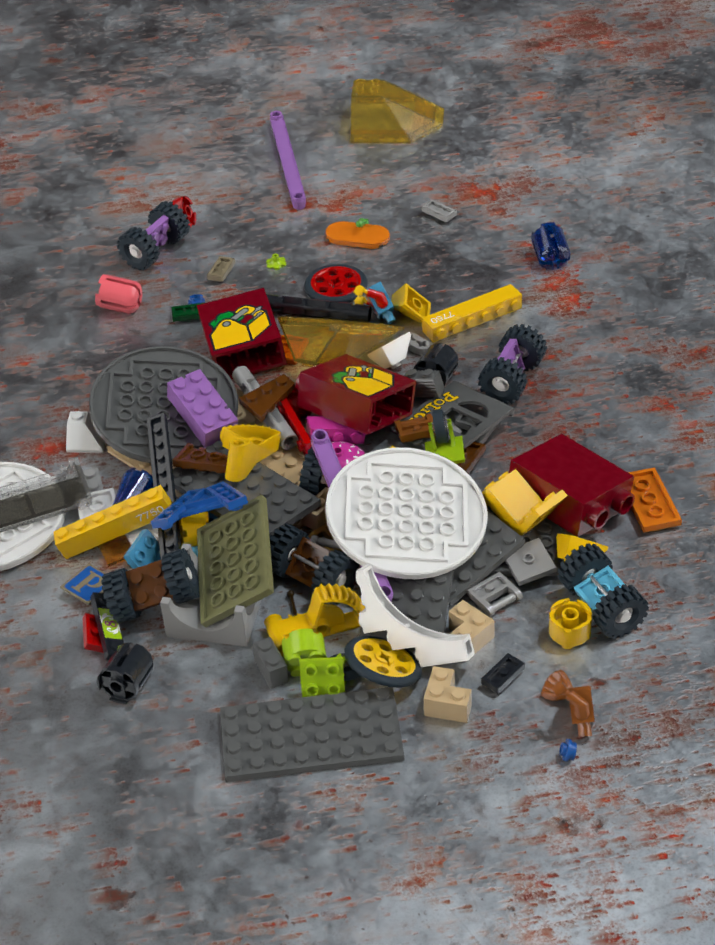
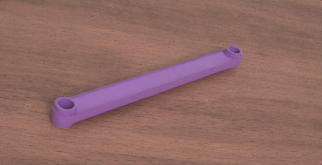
[270,111,306,210]
[311,429,393,602]

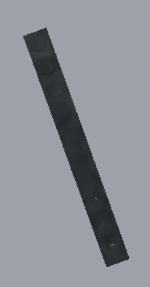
[147,412,182,560]

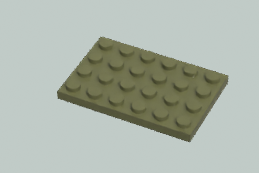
[197,495,274,628]

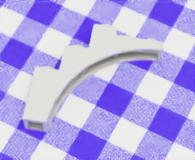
[356,564,475,667]

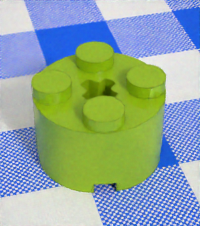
[282,628,327,677]

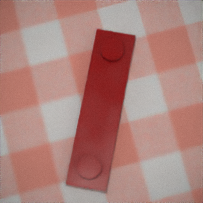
[277,398,312,456]

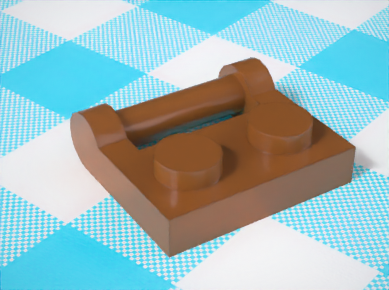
[394,413,436,442]

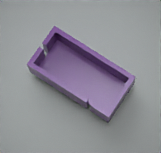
[167,369,238,448]

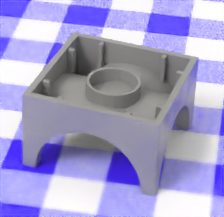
[160,544,262,647]

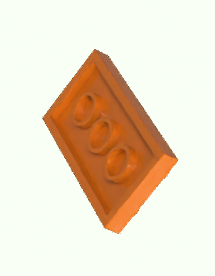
[628,467,682,533]

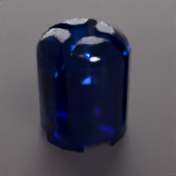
[531,222,571,270]

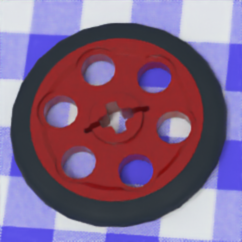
[304,264,368,303]

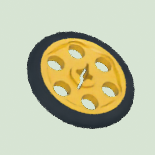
[344,635,422,688]

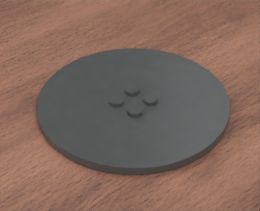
[89,346,238,464]

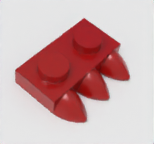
[82,613,103,653]

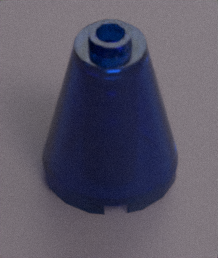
[112,468,154,506]

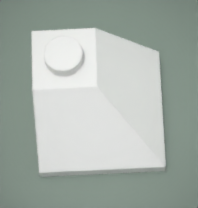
[367,332,411,369]
[66,411,106,453]

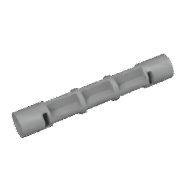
[232,366,298,450]

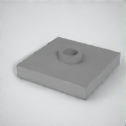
[505,538,557,586]

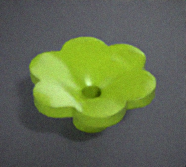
[266,253,286,270]

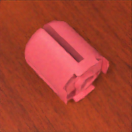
[95,274,143,314]

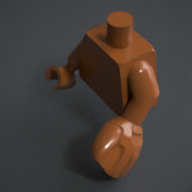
[541,670,595,737]

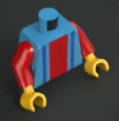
[353,281,396,325]

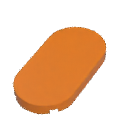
[326,221,390,249]

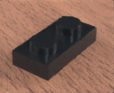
[481,653,525,694]

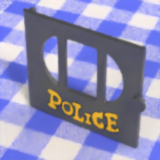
[389,381,516,449]

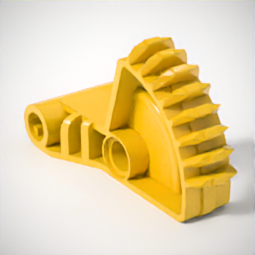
[220,424,281,482]
[264,583,365,657]

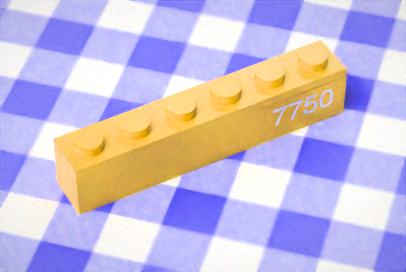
[422,284,522,343]
[54,485,172,559]

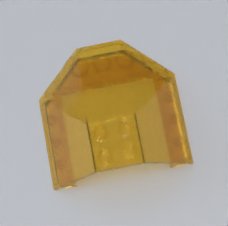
[350,79,444,143]
[278,316,405,367]

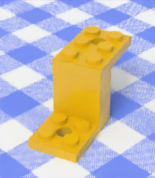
[482,469,568,536]

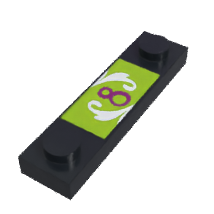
[90,592,124,660]

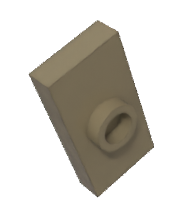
[207,256,235,282]

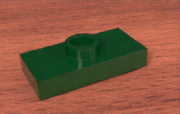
[171,303,203,322]

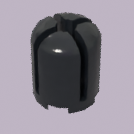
[413,343,459,386]
[97,643,153,704]

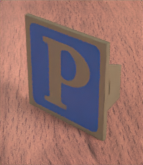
[60,563,106,605]

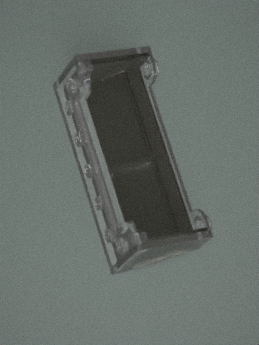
[0,456,92,533]

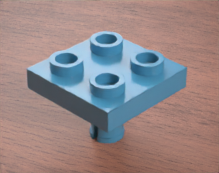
[123,529,161,569]

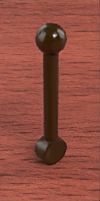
[287,590,297,616]

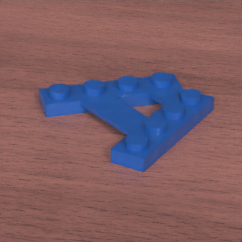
[151,481,248,530]

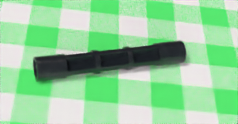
[266,294,372,323]

